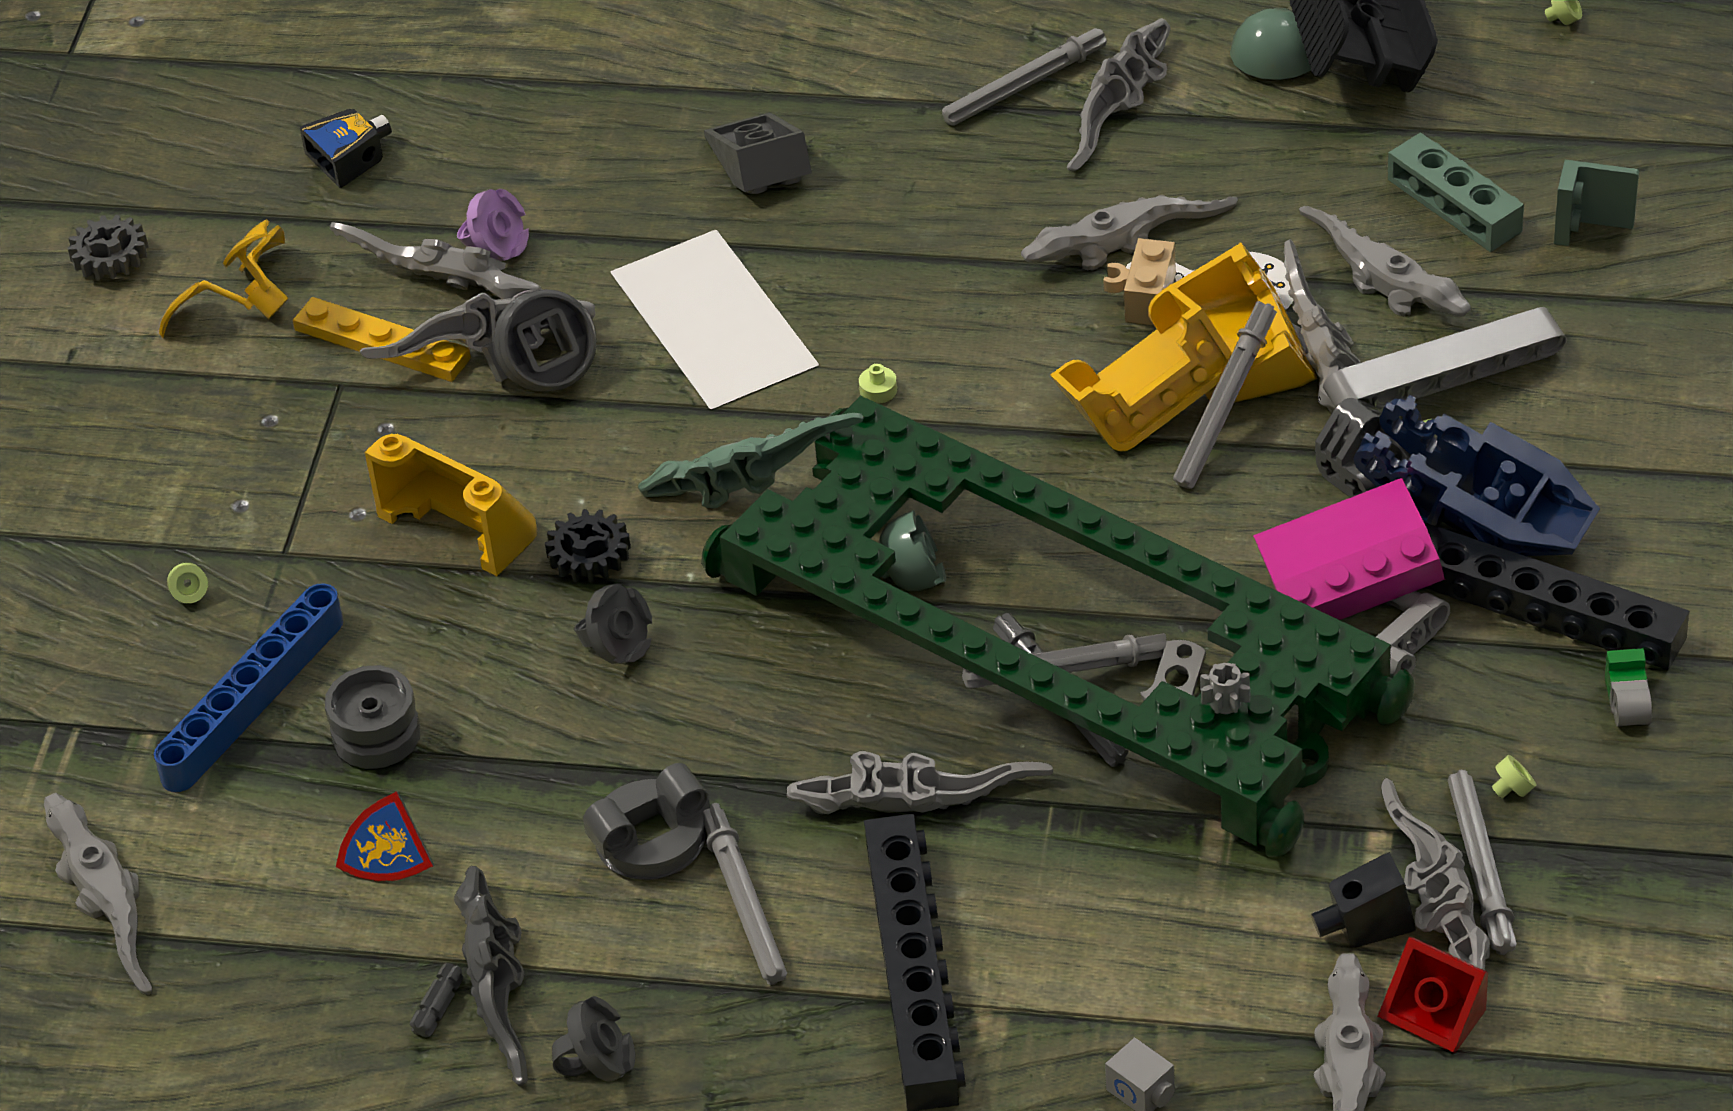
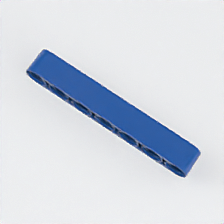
[154,583,343,792]

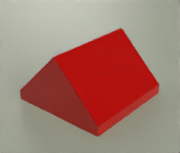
[1377,937,1488,1052]

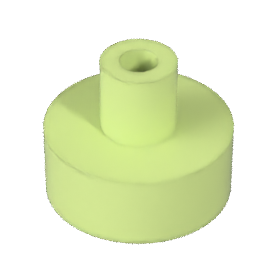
[1545,0,1582,25]
[859,364,897,404]
[167,563,208,603]
[1492,755,1536,799]

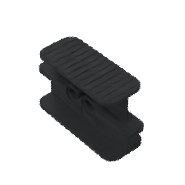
[1290,0,1438,93]

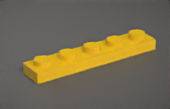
[293,297,471,382]

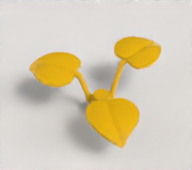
[159,219,289,338]

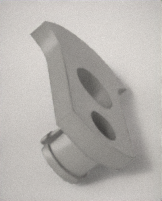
[1140,640,1206,701]

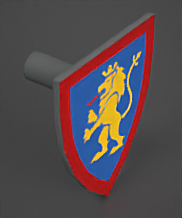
[336,791,434,881]

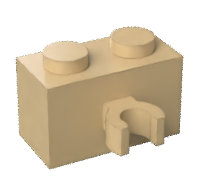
[1103,238,1176,325]

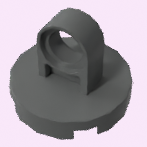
[574,584,653,664]
[552,996,636,1082]

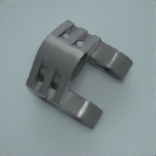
[1315,398,1411,498]

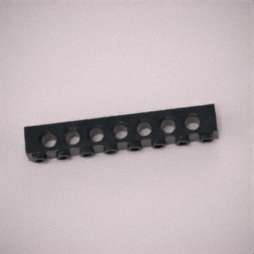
[1424,522,1690,670]
[864,814,966,1111]

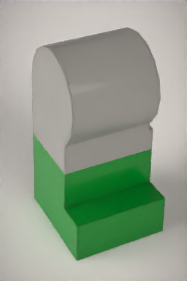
[1605,648,1652,727]

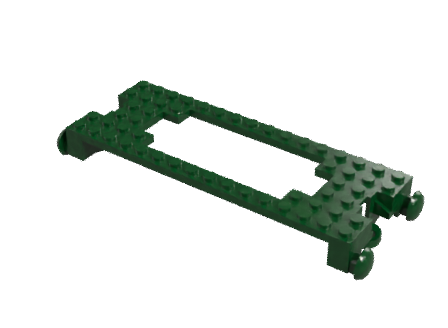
[701,396,1415,857]

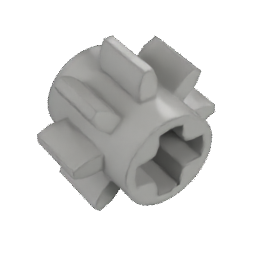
[1200,663,1250,714]

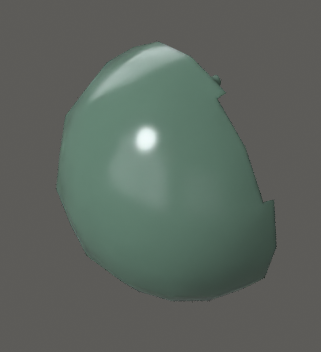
[1230,8,1311,80]

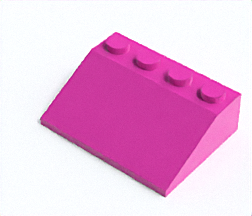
[1253,478,1445,620]

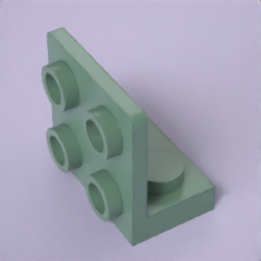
[1554,159,1639,246]

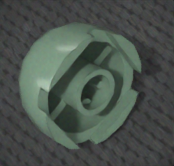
[879,510,946,592]

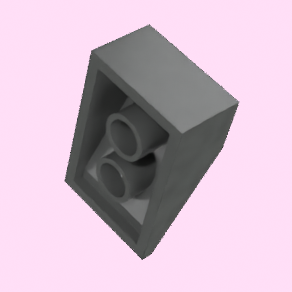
[704,112,812,194]

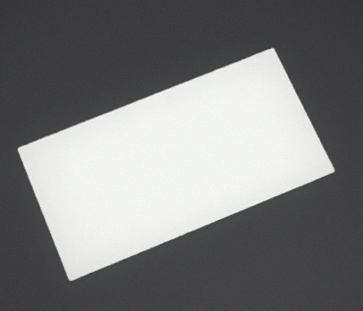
[611,230,819,409]

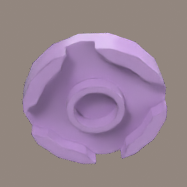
[457,189,529,262]

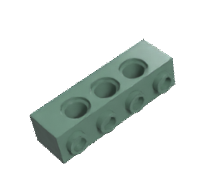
[1388,132,1524,252]

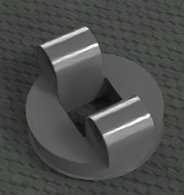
[481,289,597,392]
[583,763,710,880]

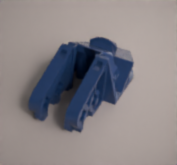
[1354,395,1600,556]

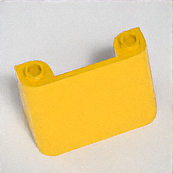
[1172,243,1317,403]
[1050,284,1232,451]
[365,434,537,576]

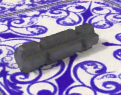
[410,963,464,1038]

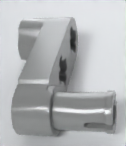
[1376,591,1450,678]

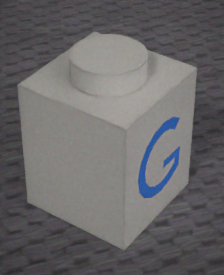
[1105,1037,1175,1111]

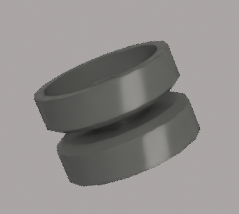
[325,665,420,769]

